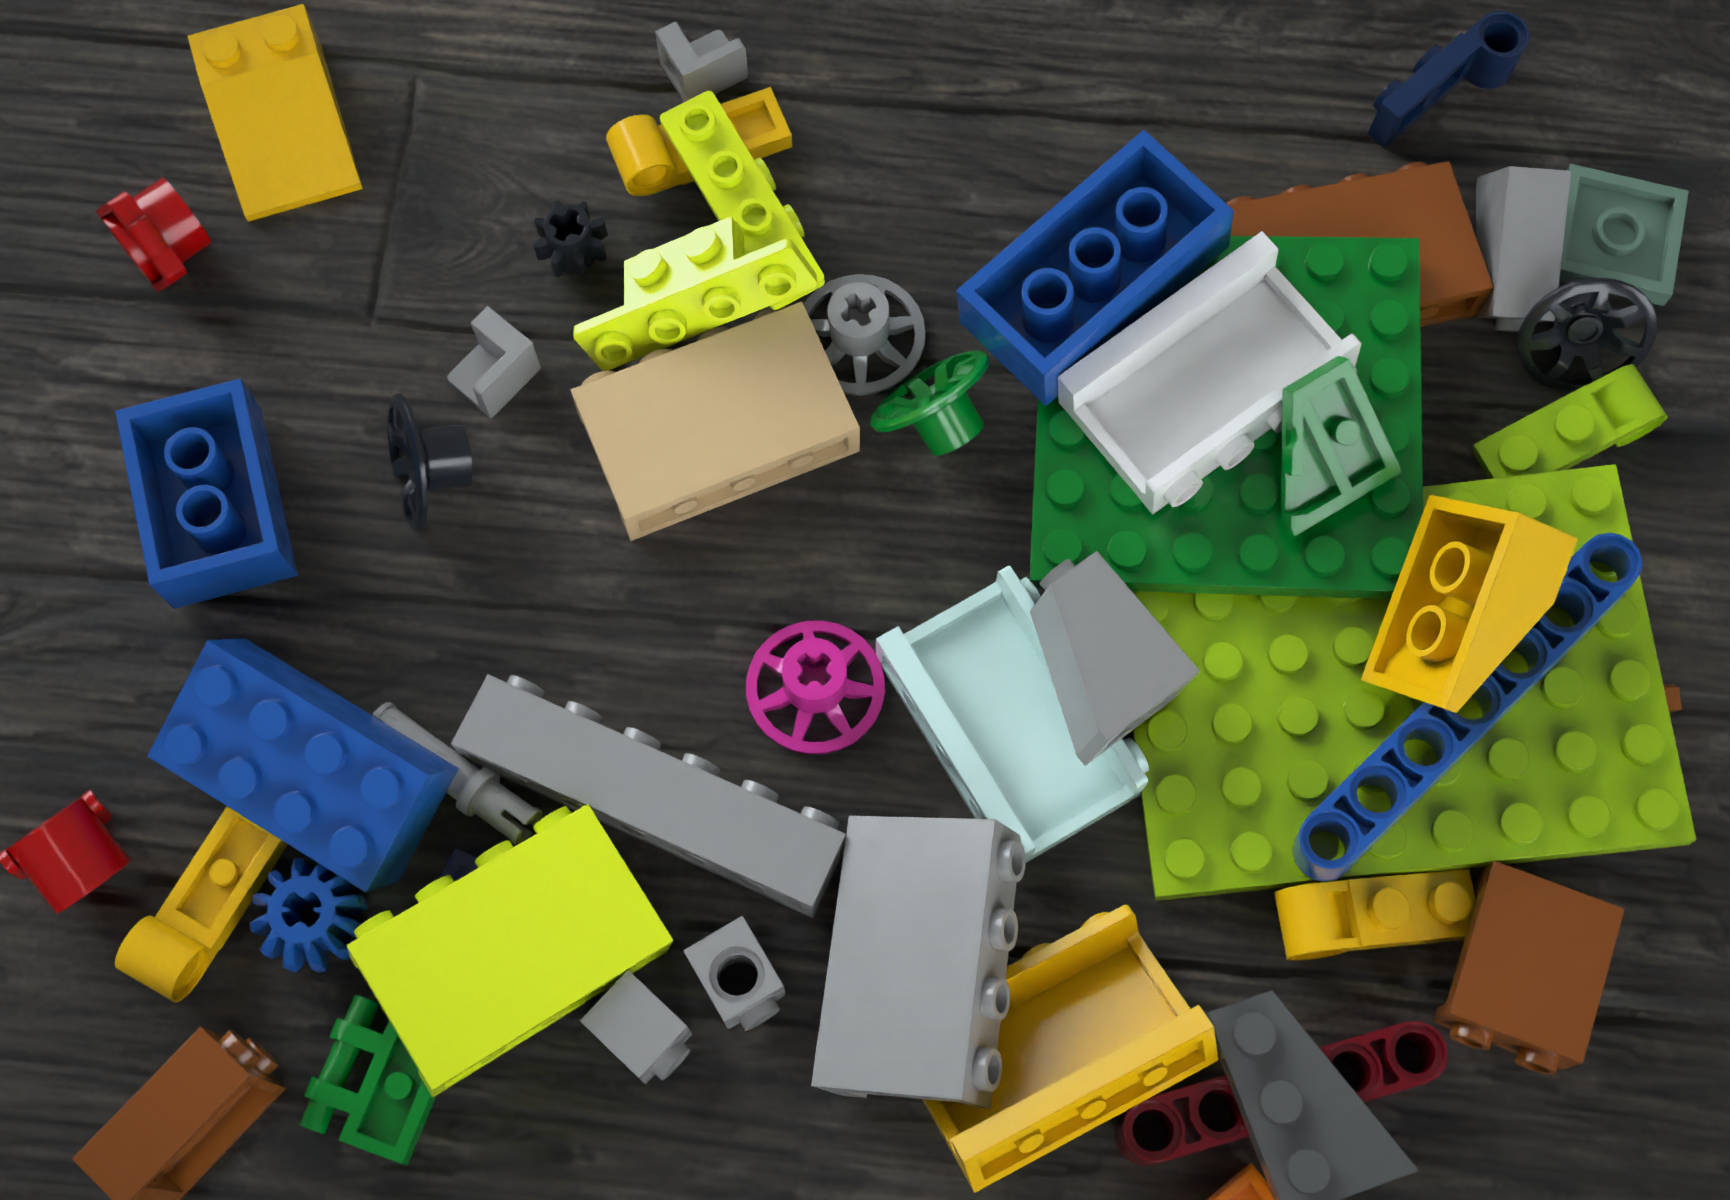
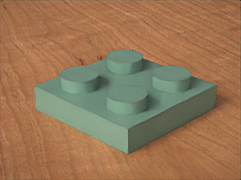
[1559,164,1689,306]

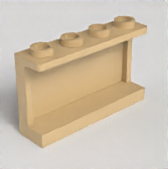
[570,301,860,541]

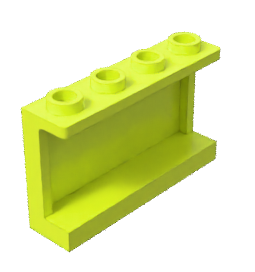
[347,804,673,1098]

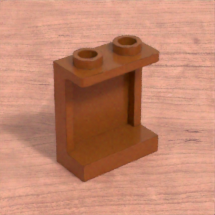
[1433,861,1625,1075]

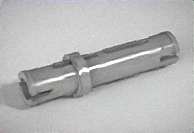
[373,702,543,846]

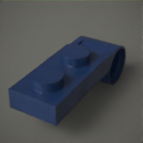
[1367,11,1530,149]

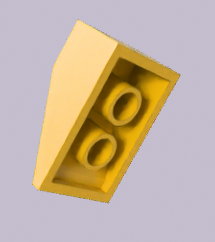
[188,4,363,222]
[1361,495,1578,713]

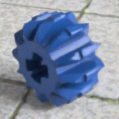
[250,858,368,973]

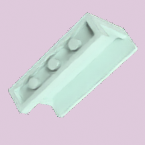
[876,566,1149,863]

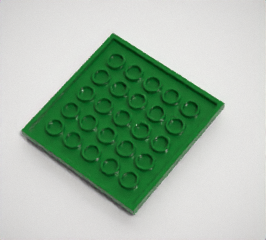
[1030,236,1423,599]

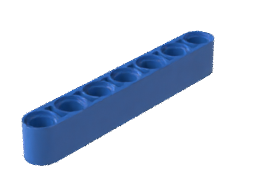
[1293,533,1643,882]

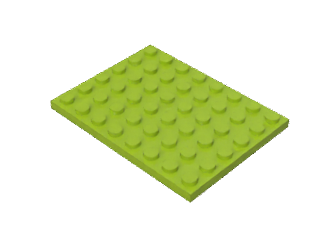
[1132,464,1696,901]

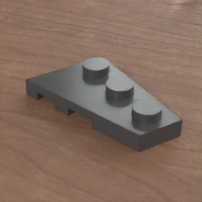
[1206,990,1419,1200]

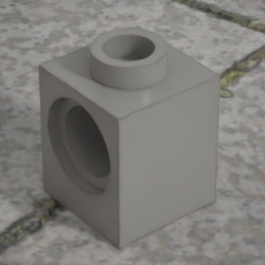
[683,916,786,1031]
[580,970,692,1085]

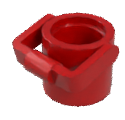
[95,177,212,292]
[0,790,131,914]

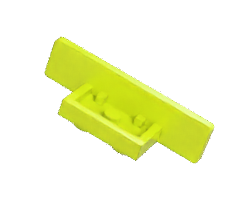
[660,91,825,310]
[573,216,817,371]

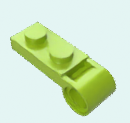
[1472,364,1668,479]

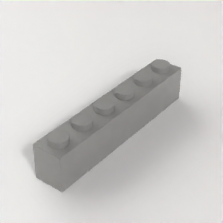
[451,674,846,918]

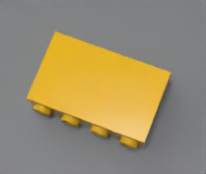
[922,905,1219,1193]

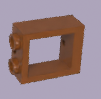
[72,1026,286,1200]

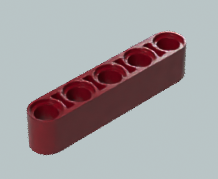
[1115,1021,1448,1166]

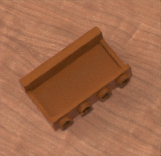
[1226,161,1494,327]

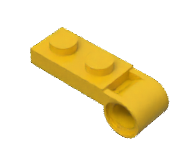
[606,87,793,196]
[115,806,288,1003]
[1274,869,1476,961]

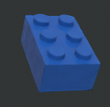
[115,378,298,609]

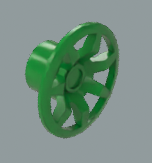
[870,351,990,456]

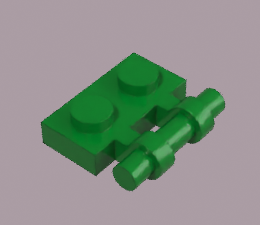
[299,995,436,1166]

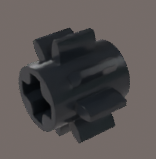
[532,201,608,278]

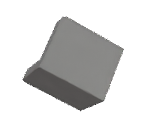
[655,21,748,102]
[447,306,541,419]

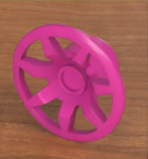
[746,621,885,754]

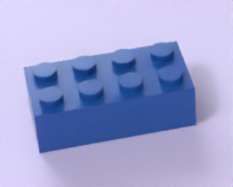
[956,130,1234,406]
[147,638,459,893]

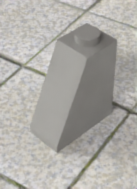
[1476,166,1571,332]
[1030,551,1200,766]

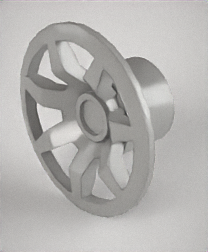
[803,274,926,396]

